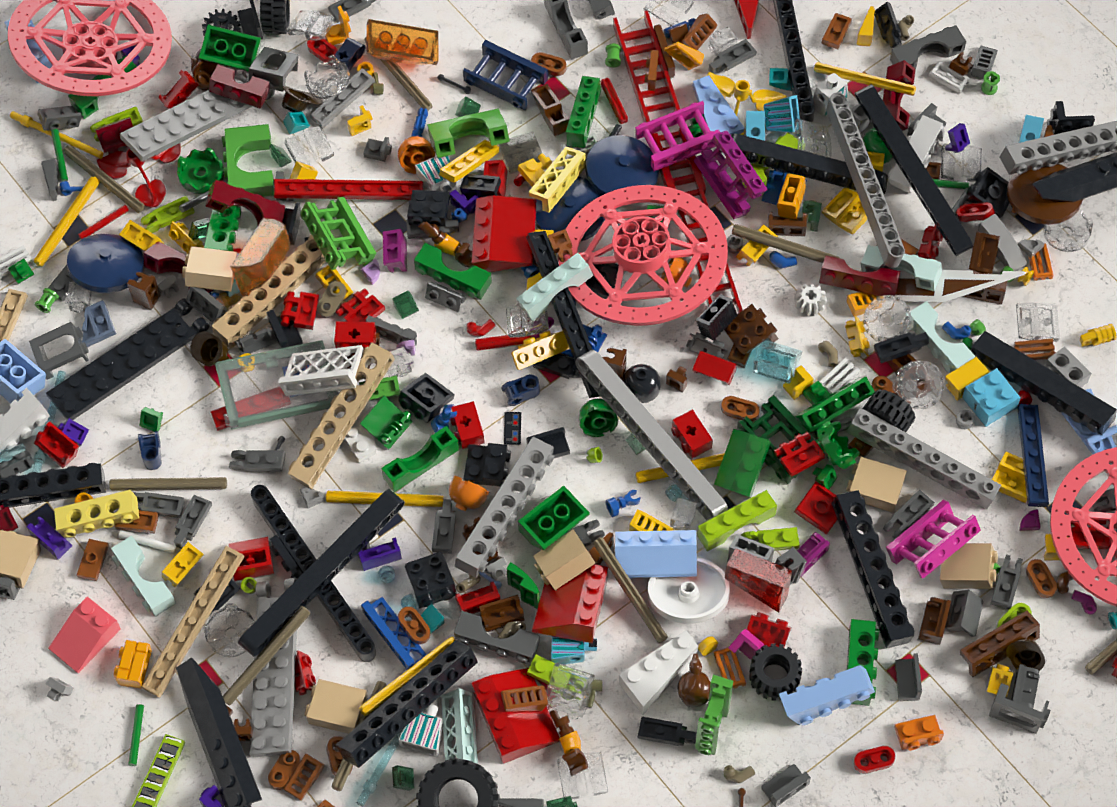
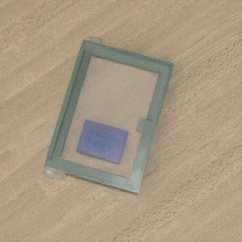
[215,340,341,430]

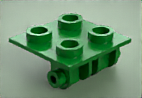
[360,396,413,450]

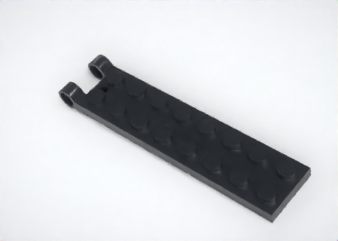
[46,298,210,420]

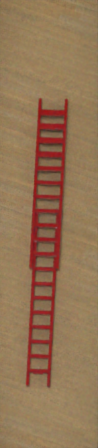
[613,11,743,314]

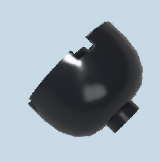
[622,364,661,403]

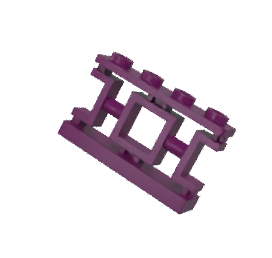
[693,131,767,220]

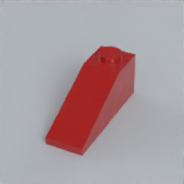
[734,0,759,39]

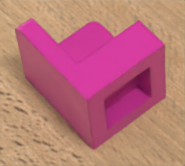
[728,629,764,660]

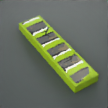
[132,734,185,807]

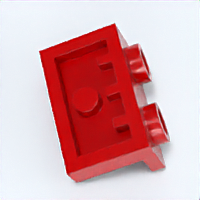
[747,612,792,648]

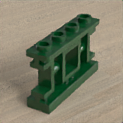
[737,395,825,484]

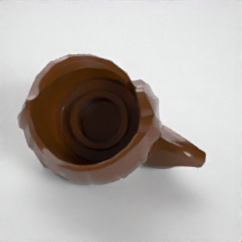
[191,57,219,91]
[677,654,711,707]

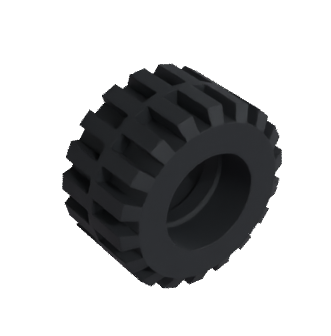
[260,0,290,34]
[862,390,916,432]
[749,643,802,701]

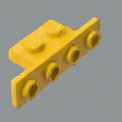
[511,330,570,370]

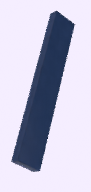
[1017,404,1049,507]

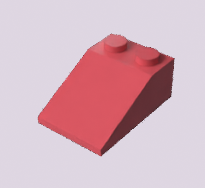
[48,596,121,673]

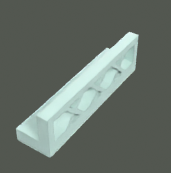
[441,688,478,764]

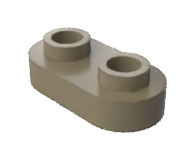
[317,281,346,318]

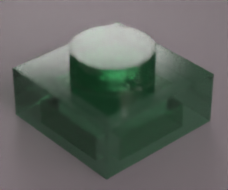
[189,218,210,240]
[392,765,415,791]

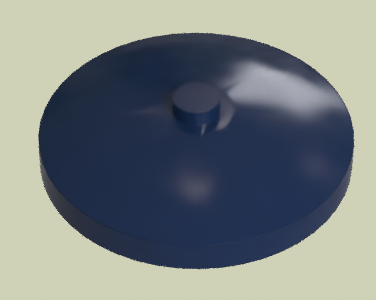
[585,135,659,195]
[535,176,606,242]
[67,234,144,293]

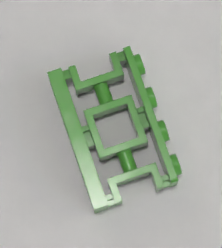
[300,197,377,270]
[695,675,733,755]

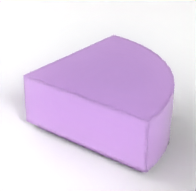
[361,259,380,285]
[396,340,416,356]

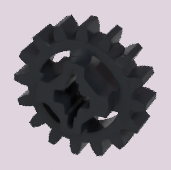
[202,9,241,36]

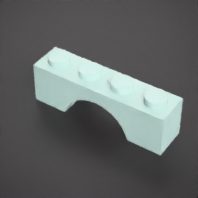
[861,245,942,291]
[516,253,593,321]
[906,301,975,373]
[111,536,176,617]

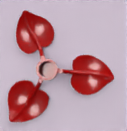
[97,143,181,208]

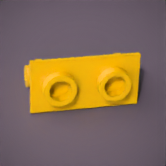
[169,221,204,254]
[845,315,870,357]

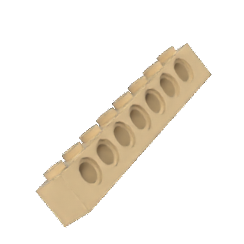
[212,234,338,348]
[288,343,395,489]

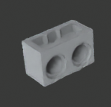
[1045,346,1092,387]

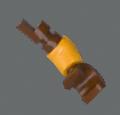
[418,221,473,267]
[549,709,588,777]

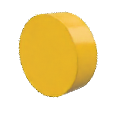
[698,636,719,656]

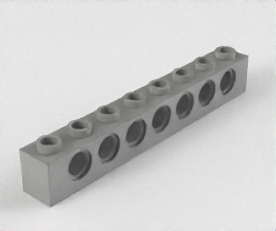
[999,121,1117,175]
[847,408,1001,509]
[455,437,555,578]

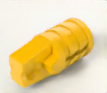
[1079,323,1117,347]

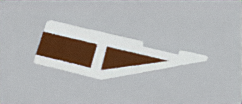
[888,270,1025,302]

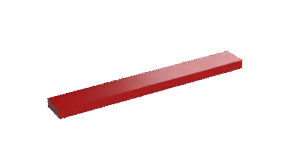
[274,179,423,200]

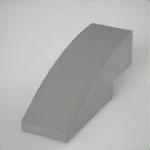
[978,214,1028,271]

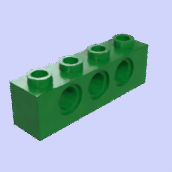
[566,76,601,148]
[204,206,241,251]
[794,376,875,432]
[847,619,879,706]

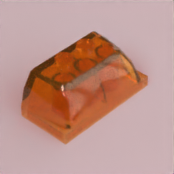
[366,19,439,66]
[230,218,290,296]

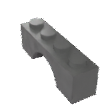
[544,0,588,60]
[890,25,966,69]
[454,611,540,664]

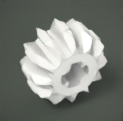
[794,283,827,316]

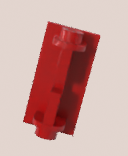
[918,225,943,260]
[295,650,316,695]

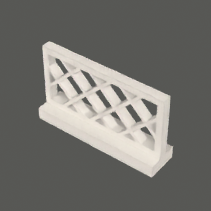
[278,345,364,396]

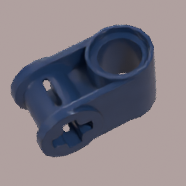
[335,37,365,73]
[501,374,540,406]
[138,431,162,470]

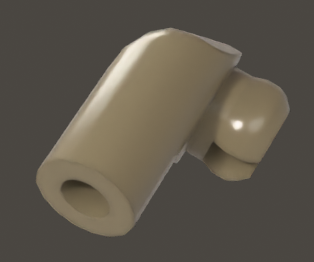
[898,15,914,41]
[818,341,838,367]
[456,574,481,593]
[497,621,526,639]
[723,765,755,783]

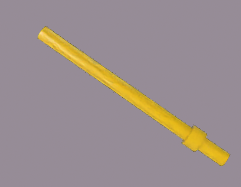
[10,111,104,159]

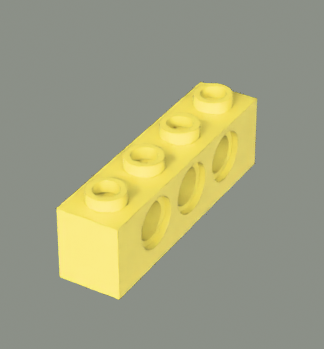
[54,490,139,538]

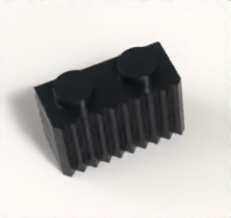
[695,294,738,340]

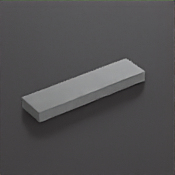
[310,68,375,128]

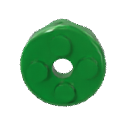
[177,148,224,194]
[816,421,859,469]

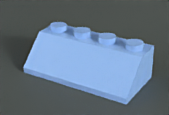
[615,530,697,578]

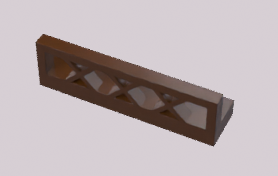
[960,610,1040,678]

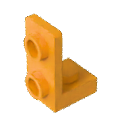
[323,6,351,45]

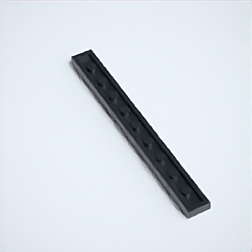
[526,231,601,398]

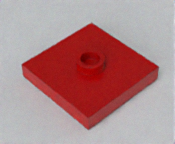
[794,481,838,535]

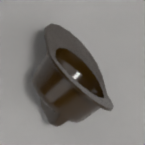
[282,86,323,112]
[190,331,230,366]
[1006,638,1046,671]

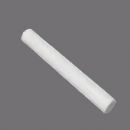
[118,530,177,554]

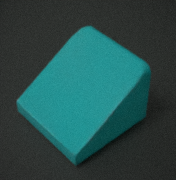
[283,112,310,134]
[421,604,445,634]

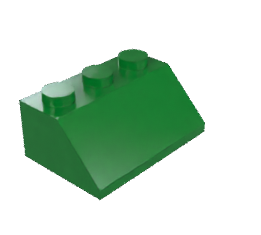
[199,25,261,72]
[714,429,771,498]
[518,486,590,550]

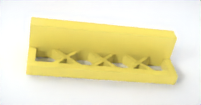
[529,147,586,213]

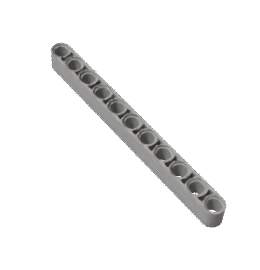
[826,93,905,268]
[576,350,728,521]

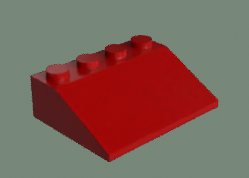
[471,195,537,272]
[532,564,608,643]
[471,668,560,764]

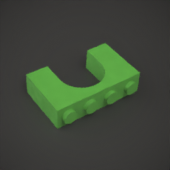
[427,108,510,158]
[222,124,274,197]

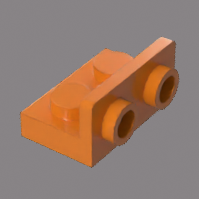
[894,715,944,751]

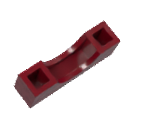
[883,60,916,131]
[205,180,286,232]
[143,241,213,293]
[819,256,901,299]

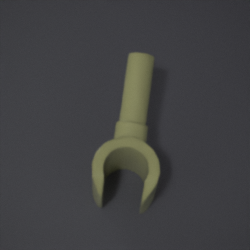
[373,72,384,94]
[587,680,602,708]

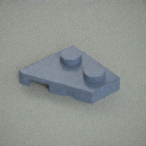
[82,300,117,347]

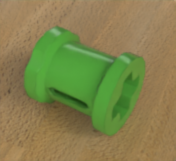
[605,43,622,68]
[981,71,1000,95]
[34,288,59,313]

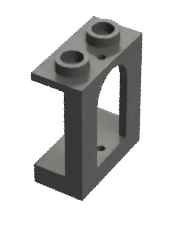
[249,47,298,92]
[29,322,89,380]
[989,683,1051,734]

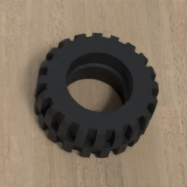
[416,759,500,807]

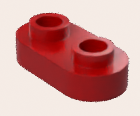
[307,36,338,64]
[956,202,994,222]
[854,746,896,774]

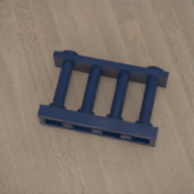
[463,39,548,111]

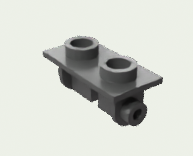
[425,282,466,312]
[235,326,277,355]
[686,332,728,359]
[0,449,35,479]

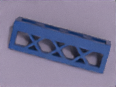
[361,597,427,670]

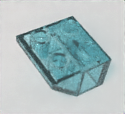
[753,340,802,384]

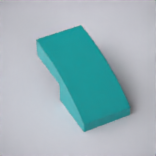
[769,68,791,91]

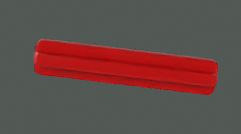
[600,77,628,124]
[475,332,531,350]

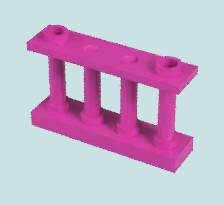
[635,101,720,171]
[886,500,981,579]

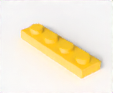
[439,140,500,183]

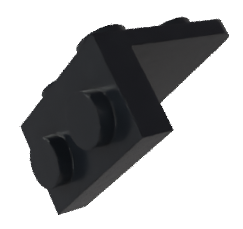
[1047,101,1095,135]
[405,552,457,609]

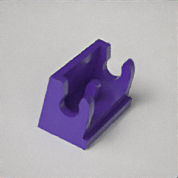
[27,517,72,559]
[358,537,402,571]

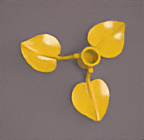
[707,72,787,135]

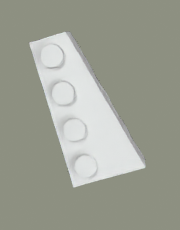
[888,115,945,194]
[0,387,50,460]
[619,630,698,715]

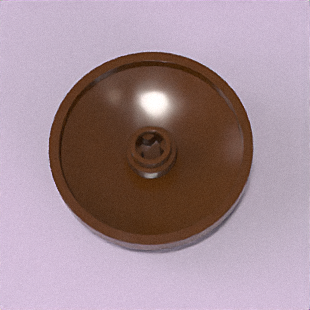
[1007,164,1083,225]

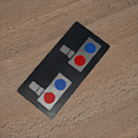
[504,412,522,445]

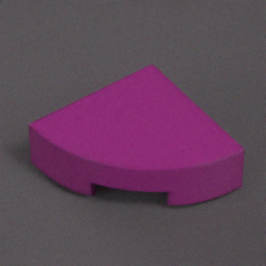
[1019,509,1041,531]

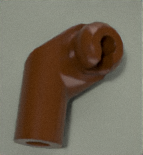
[1056,571,1073,594]

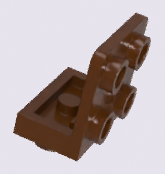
[724,304,779,355]

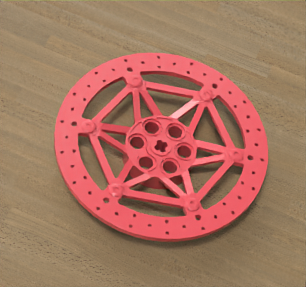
[8,0,172,96]
[558,185,728,326]
[1050,447,1117,607]

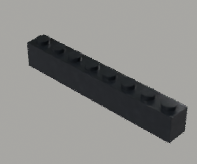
[971,331,1117,435]

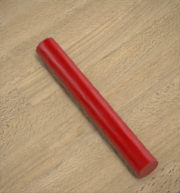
[78,205,129,239]

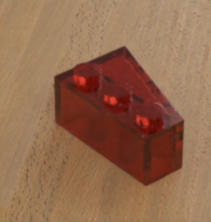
[724,549,792,613]

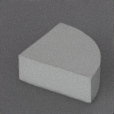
[1018,239,1045,258]
[300,488,326,508]

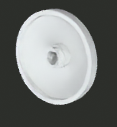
[648,558,730,624]

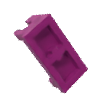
[383,229,407,273]
[797,532,830,577]

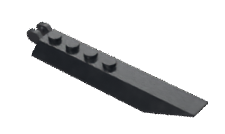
[1032,152,1117,202]
[176,658,262,807]

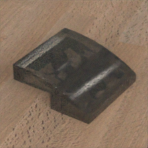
[499,132,542,174]

